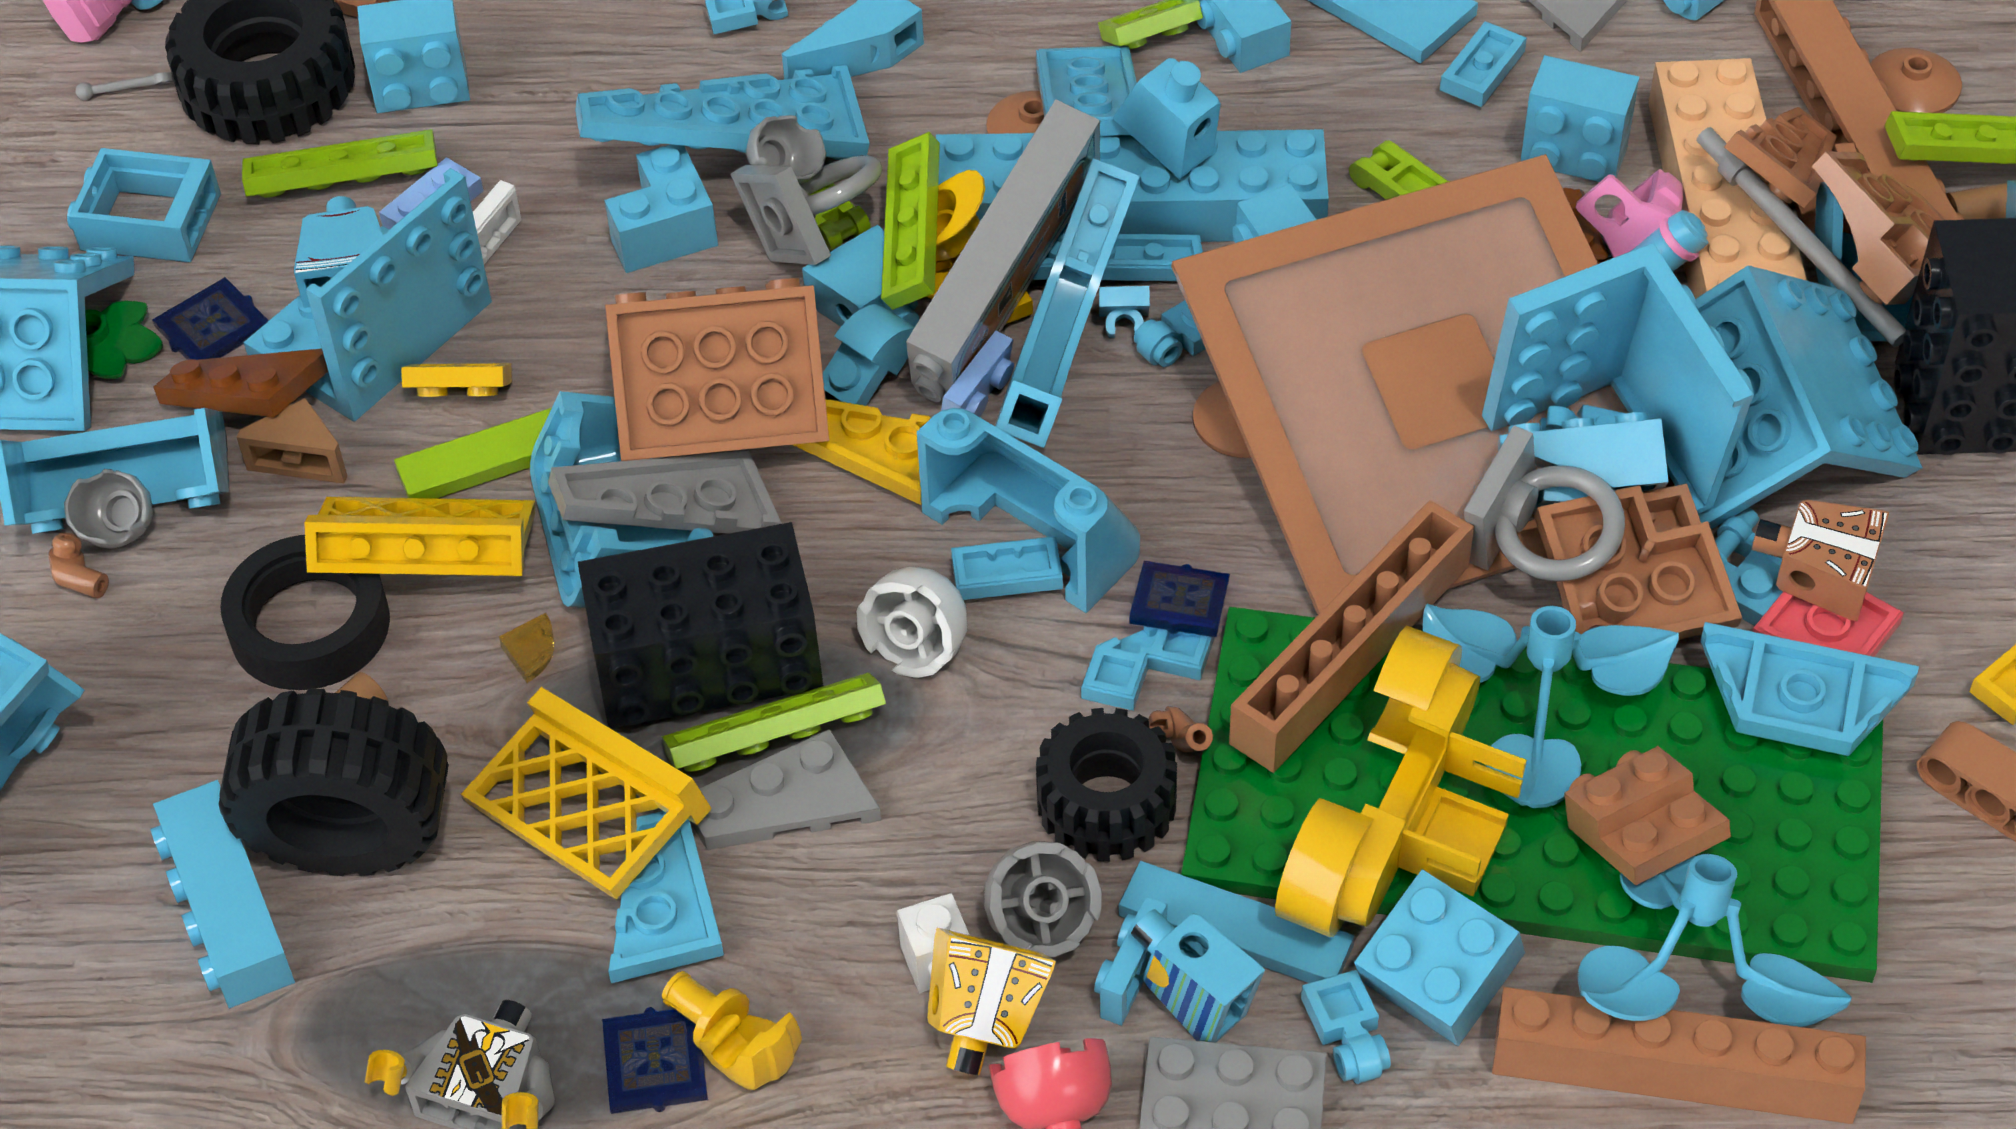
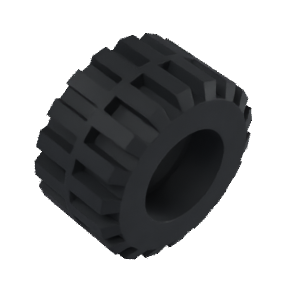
[1036,708,1177,862]

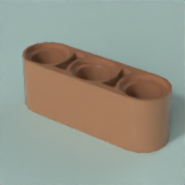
[1917,721,2016,842]

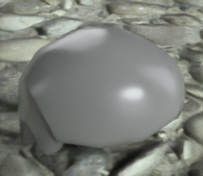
[746,115,826,185]
[64,469,153,548]

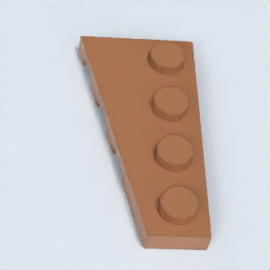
[1724,107,1837,208]

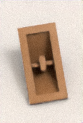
[236,398,347,484]

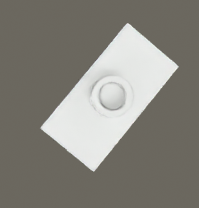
[473,180,521,264]

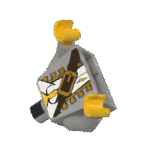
[364,1000,555,1129]

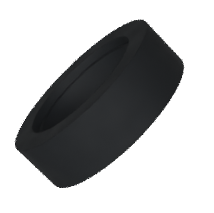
[220,535,390,690]

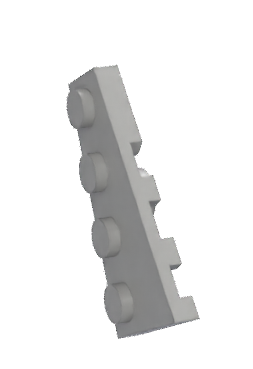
[548,450,782,534]

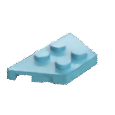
[1701,622,1919,756]

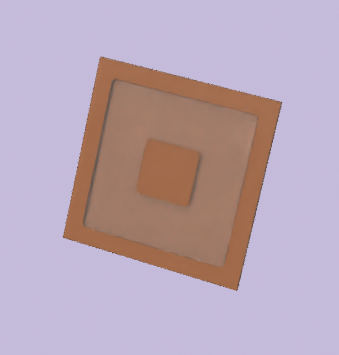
[1171,154,1675,615]

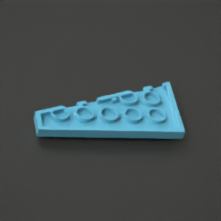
[575,65,870,160]

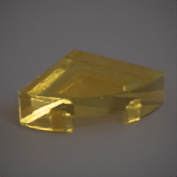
[499,613,555,683]

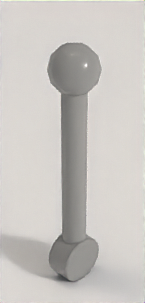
[76,72,174,100]

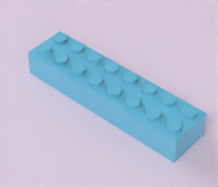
[936,129,1329,242]

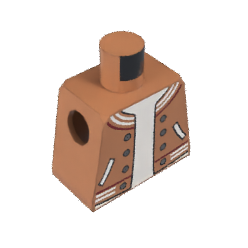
[1751,500,1889,622]

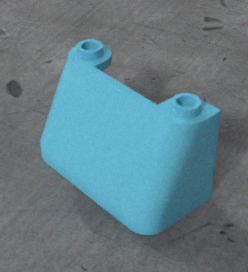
[530,391,713,608]
[917,408,1140,613]

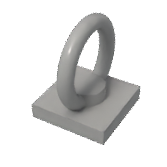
[730,155,882,265]
[1464,426,1625,581]

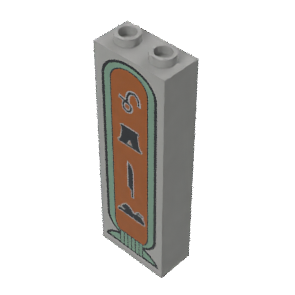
[906,99,1100,402]

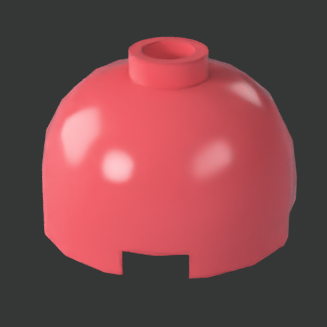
[989,1038,1112,1129]

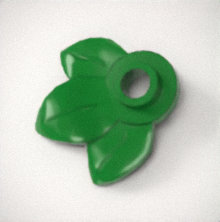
[85,301,163,379]

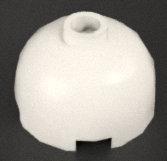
[856,567,967,678]

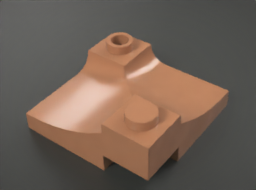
[1812,151,1945,305]
[1534,483,1742,640]

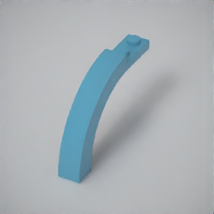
[995,158,1140,448]

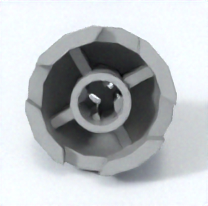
[983,841,1102,957]

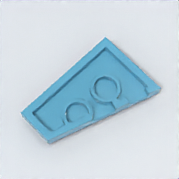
[608,811,724,983]

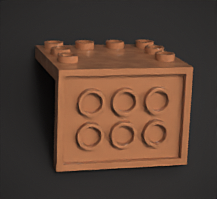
[605,278,829,461]

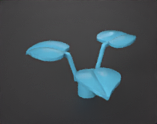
[1422,604,1679,808]
[1577,854,1852,1027]

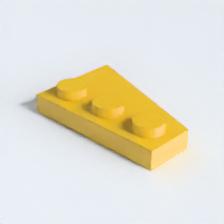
[793,399,931,505]

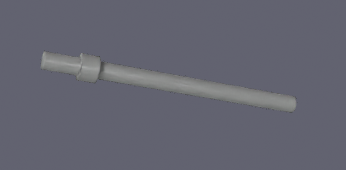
[1696,127,1906,347]

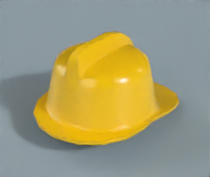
[936,170,985,262]

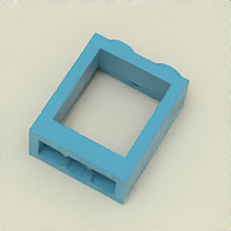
[67,148,221,262]

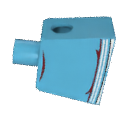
[294,196,383,308]

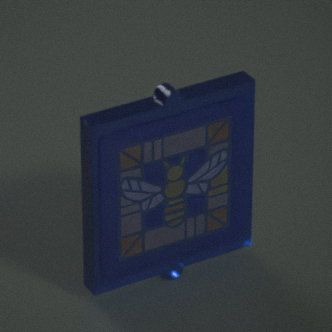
[152,277,269,360]
[1129,561,1230,638]
[602,1007,708,1114]

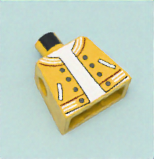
[927,927,1056,1075]

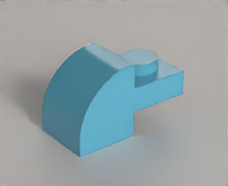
[823,304,915,406]

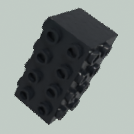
[1894,218,2016,455]
[578,522,823,729]

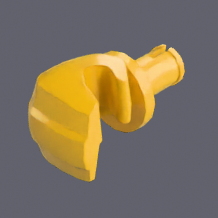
[662,971,802,1090]

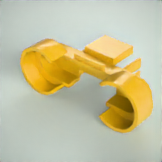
[1275,625,1527,937]

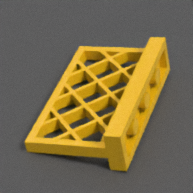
[304,497,535,576]
[461,687,712,900]

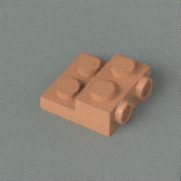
[1564,746,1731,885]

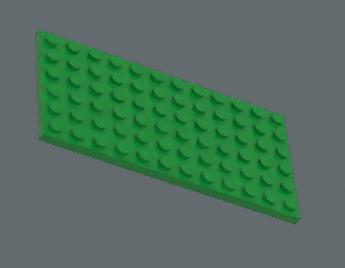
[1181,607,1883,983]

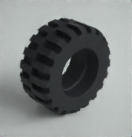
[165,0,355,144]
[219,688,449,876]

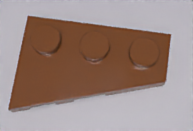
[153,348,328,417]

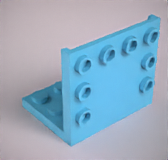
[244,168,492,422]
[1482,243,1754,514]
[0,245,134,431]
[1695,265,1923,529]

